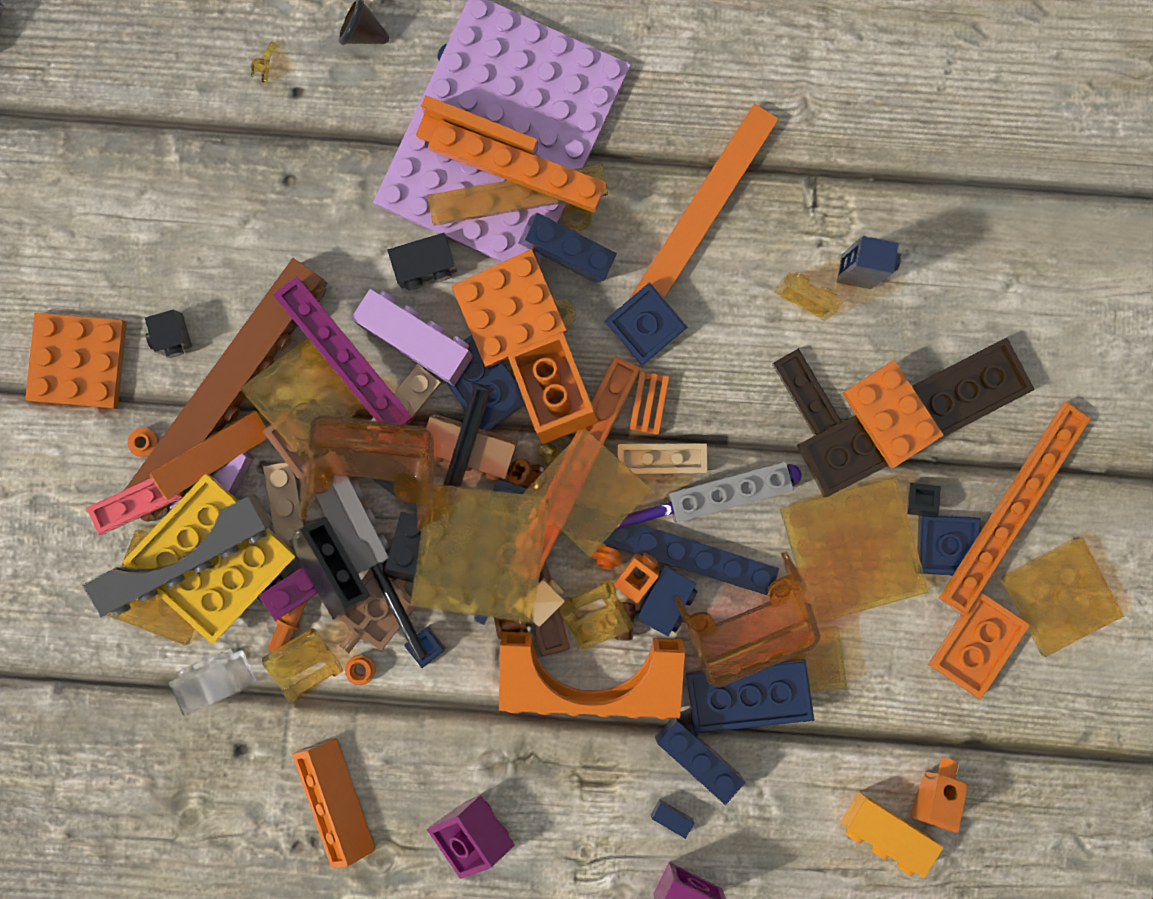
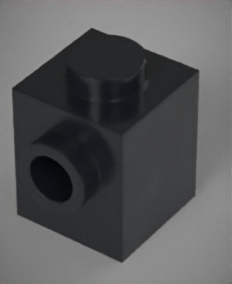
[145,309,192,358]

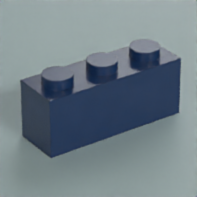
[518,212,617,283]
[836,235,901,289]
[655,718,746,805]

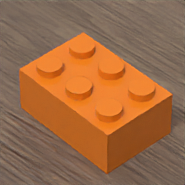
[507,332,598,444]

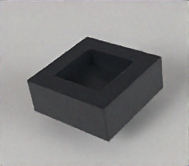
[907,483,941,518]

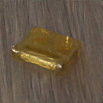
[559,580,633,650]
[262,628,343,702]

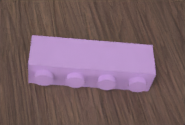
[350,289,473,386]

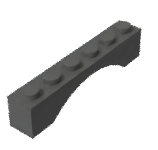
[83,494,273,618]

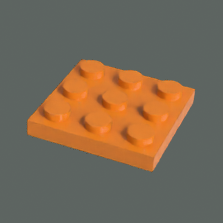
[452,249,568,368]
[25,312,127,409]

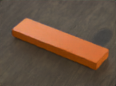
[149,411,268,500]

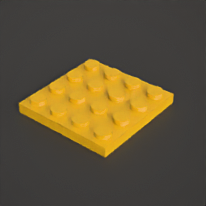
[122,473,297,645]

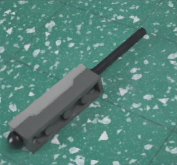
[301,444,428,660]

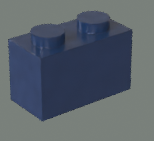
[635,565,698,637]

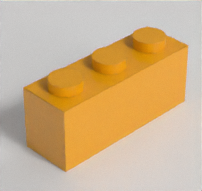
[840,791,944,879]

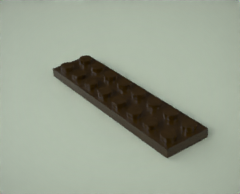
[797,337,1035,498]

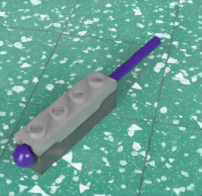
[572,462,802,541]

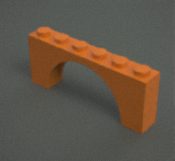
[499,632,685,720]

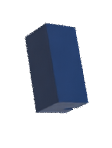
[651,799,694,839]

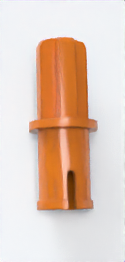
[268,601,308,655]

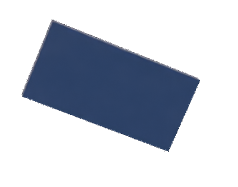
[686,659,815,733]

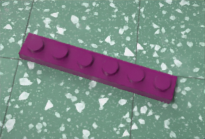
[273,276,413,436]

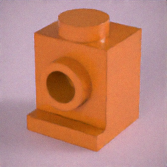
[613,553,661,604]

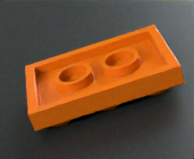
[842,360,944,468]
[928,592,1030,700]

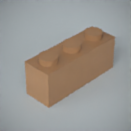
[420,414,519,481]

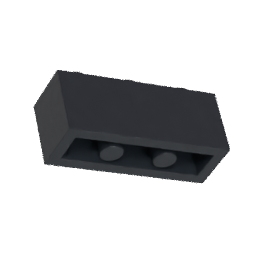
[289,517,371,620]

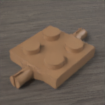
[339,569,419,653]

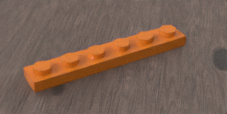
[428,120,606,213]

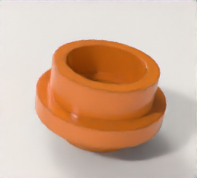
[128,428,159,457]
[592,546,622,570]
[345,655,376,685]

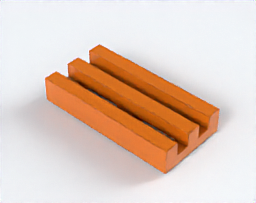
[629,371,669,435]

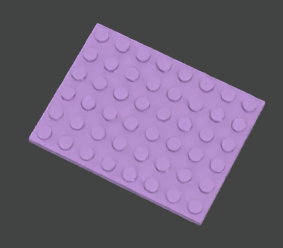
[373,0,631,264]

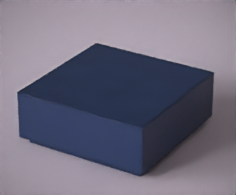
[404,626,446,668]

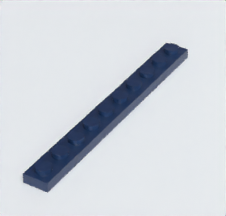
[488,480,780,597]

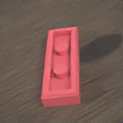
[86,478,184,535]

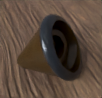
[339,0,390,45]

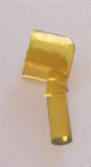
[250,41,277,82]

